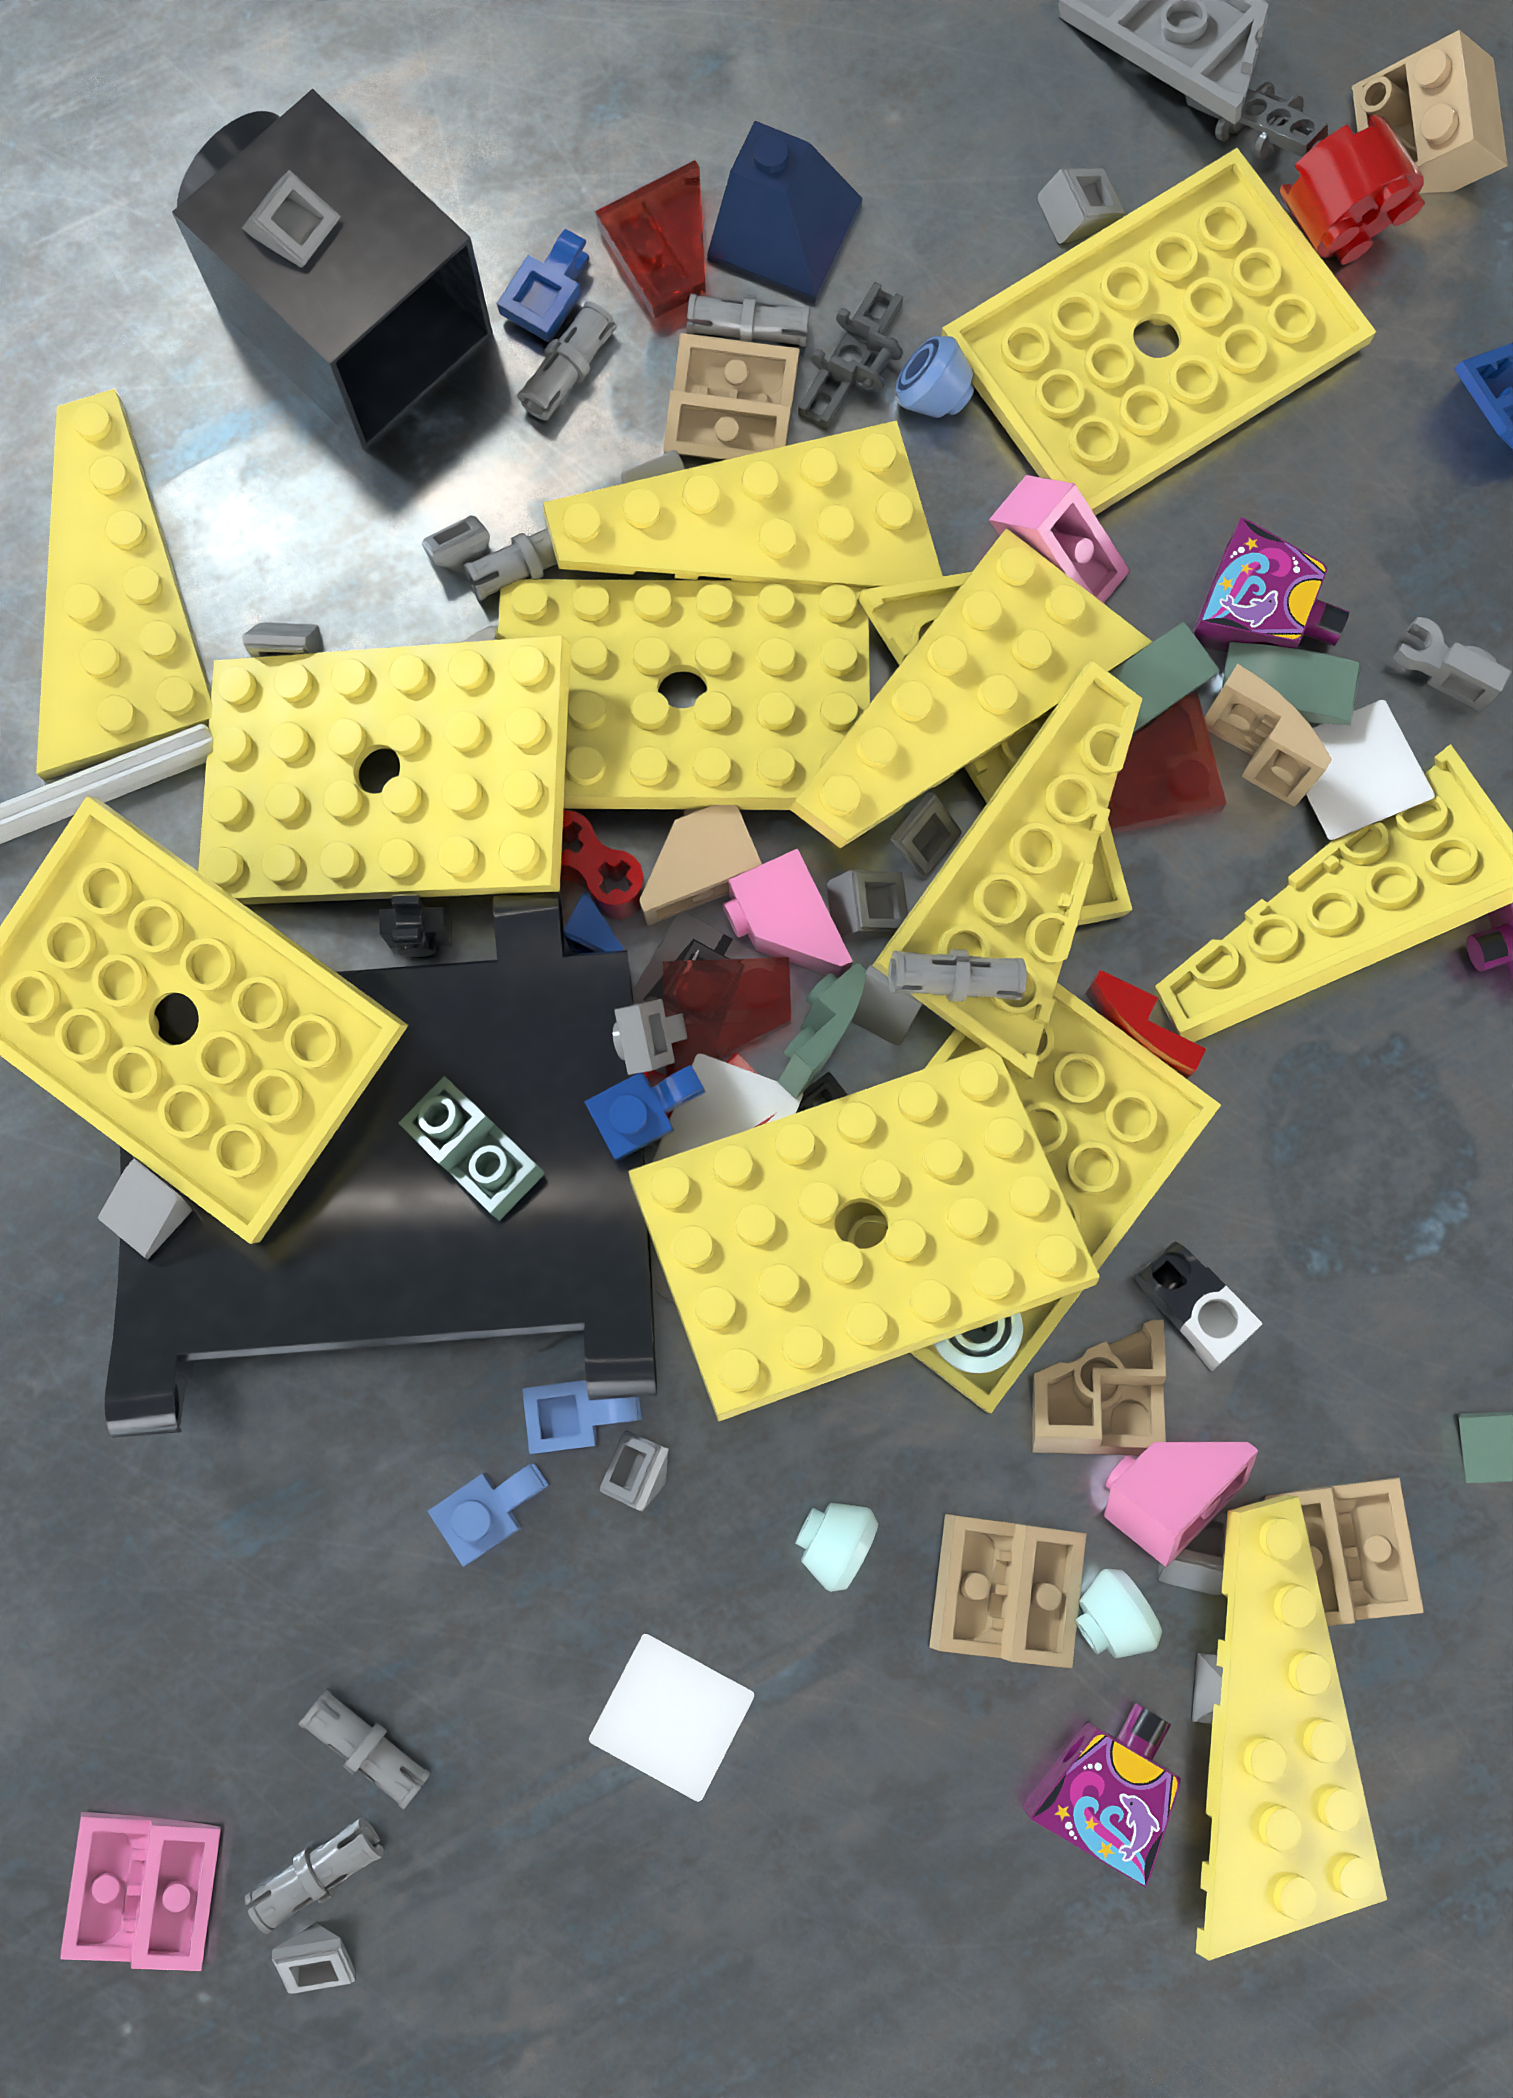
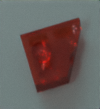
[595,160,706,319]
[1108,692,1227,834]
[663,957,791,1077]

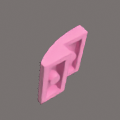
[60,1812,221,1971]

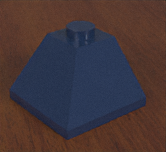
[707,121,862,304]

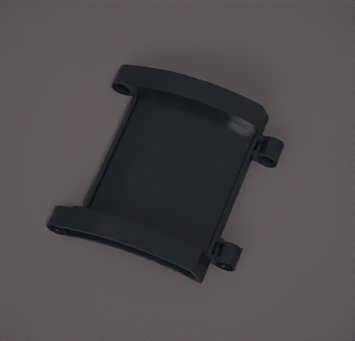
[104,891,657,1438]

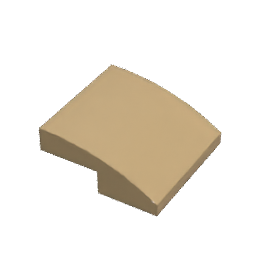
[663,333,800,461]
[1199,663,1332,807]
[1265,1477,1424,1626]
[929,1514,1087,1669]

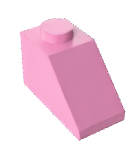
[989,475,1130,603]
[723,848,853,978]
[1104,1442,1258,1567]

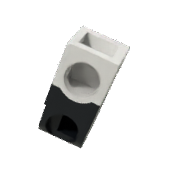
[1135,1241,1263,1371]

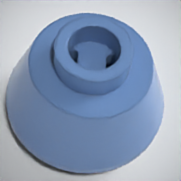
[896,336,974,418]

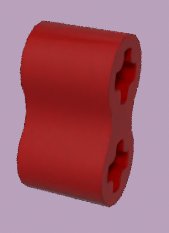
[560,810,646,920]

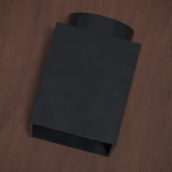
[172,88,493,450]

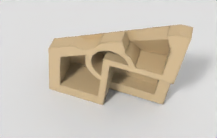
[1032,1320,1166,1455]

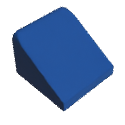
[563,892,624,953]

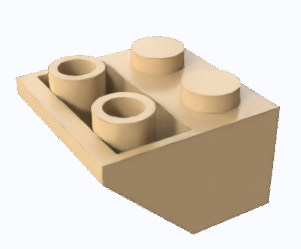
[1352,30,1508,194]

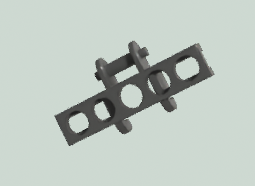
[1185,82,1328,160]
[798,282,903,430]

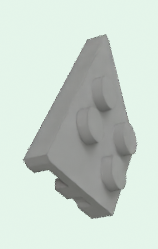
[1059,0,1269,125]

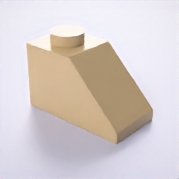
[639,805,762,926]

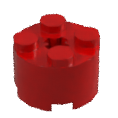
[1280,115,1425,265]

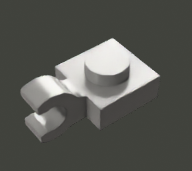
[1393,617,1512,712]
[613,999,688,1075]

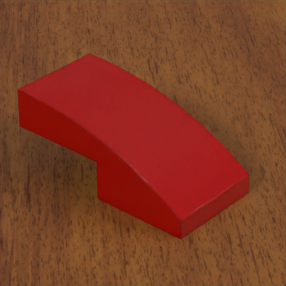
[1085,970,1206,1079]

